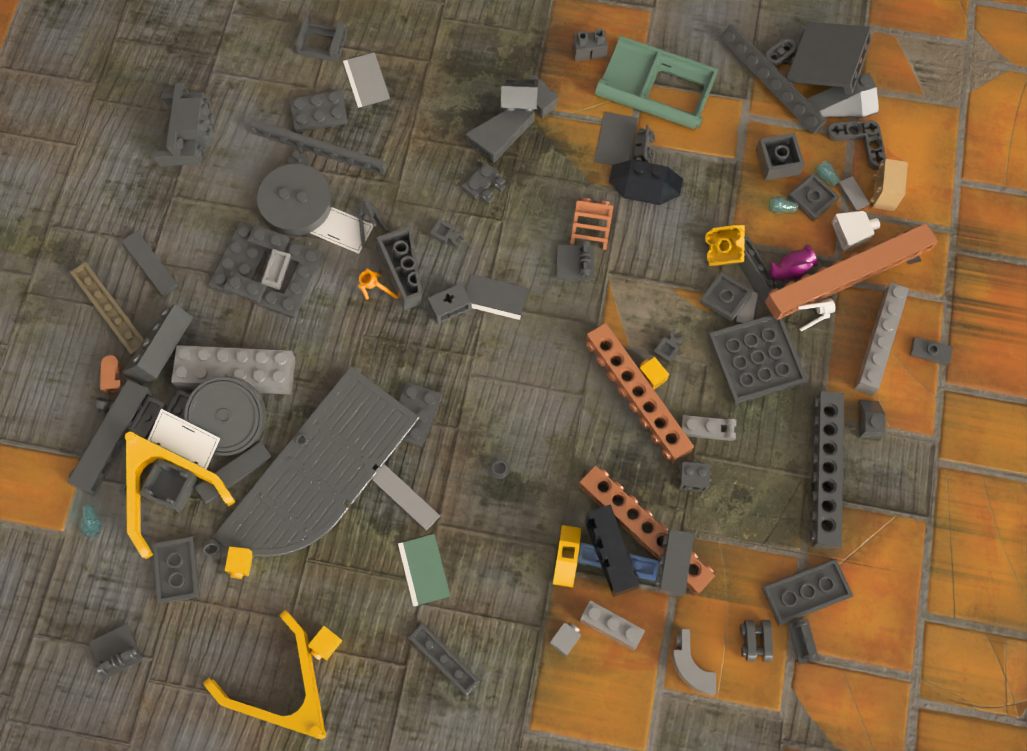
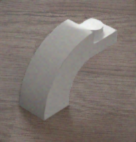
[671,629,716,696]

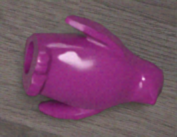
[769,244,818,280]

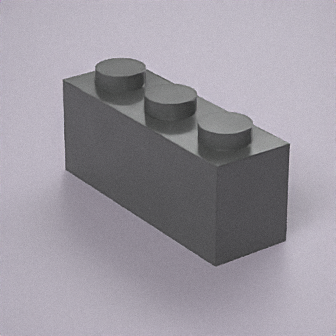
[656,529,694,598]

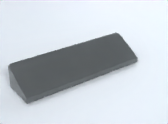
[738,237,780,307]

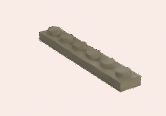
[70,262,144,356]

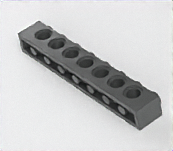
[810,391,844,550]

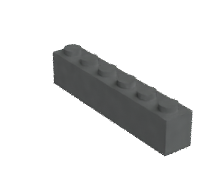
[67,380,153,497]

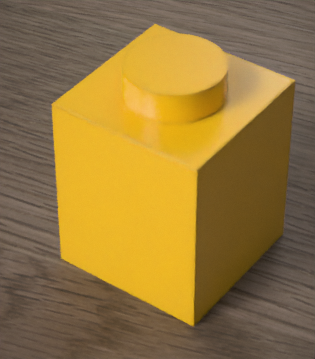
[639,357,669,389]
[225,547,252,579]
[308,626,342,661]

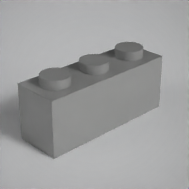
[579,600,645,652]

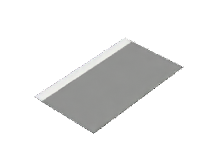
[343,52,390,108]

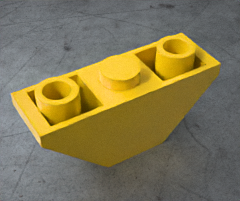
[553,525,582,588]

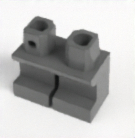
[572,29,608,62]

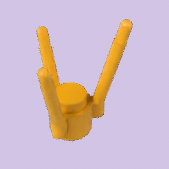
[358,268,398,300]

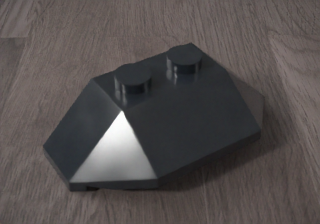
[609,160,683,205]

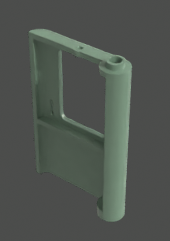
[595,36,719,130]

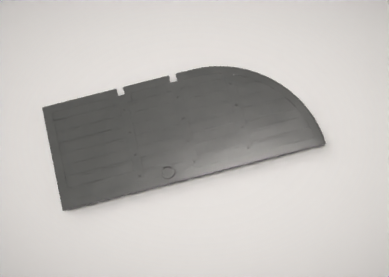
[213,367,420,557]

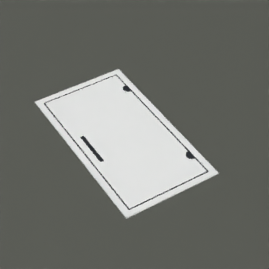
[310,207,374,254]
[148,409,220,469]

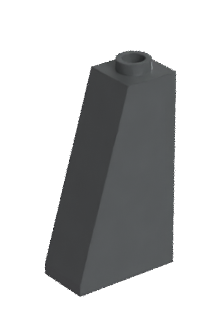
[466,108,535,164]

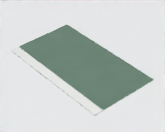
[398,534,450,607]

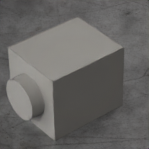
[549,622,581,657]

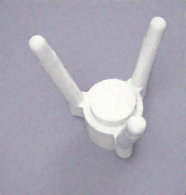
[797,298,835,331]

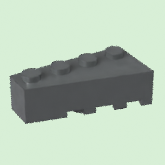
[122,304,193,385]

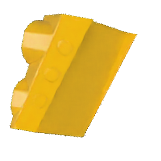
[705,225,745,266]

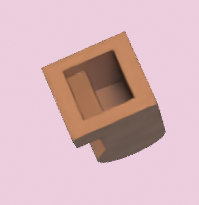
[100,355,123,394]

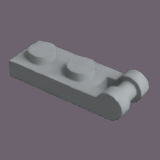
[681,415,737,441]

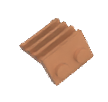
[570,198,613,250]

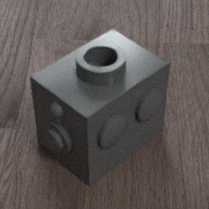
[677,460,711,492]

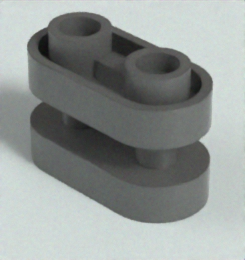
[740,620,773,662]

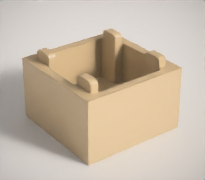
[870,159,908,211]

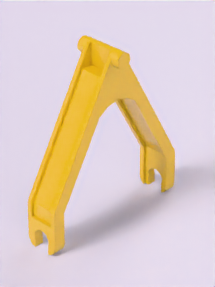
[125,432,235,559]
[203,610,326,740]

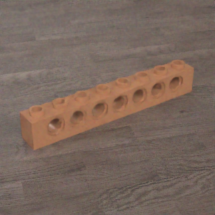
[585,323,694,464]
[578,466,715,596]

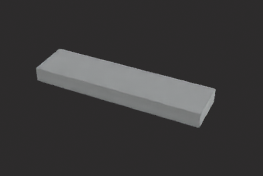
[372,464,440,531]

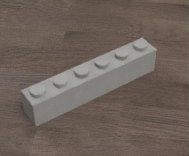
[854,282,909,396]

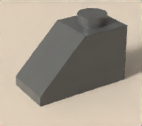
[858,400,886,439]

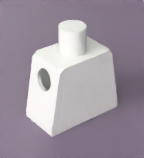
[831,211,880,253]

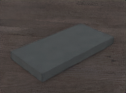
[762,559,853,626]

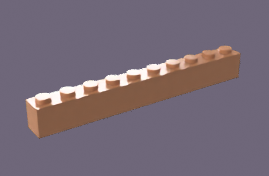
[765,224,938,321]

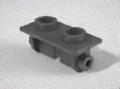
[634,125,655,163]
[788,619,819,664]

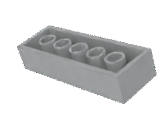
[171,345,296,395]

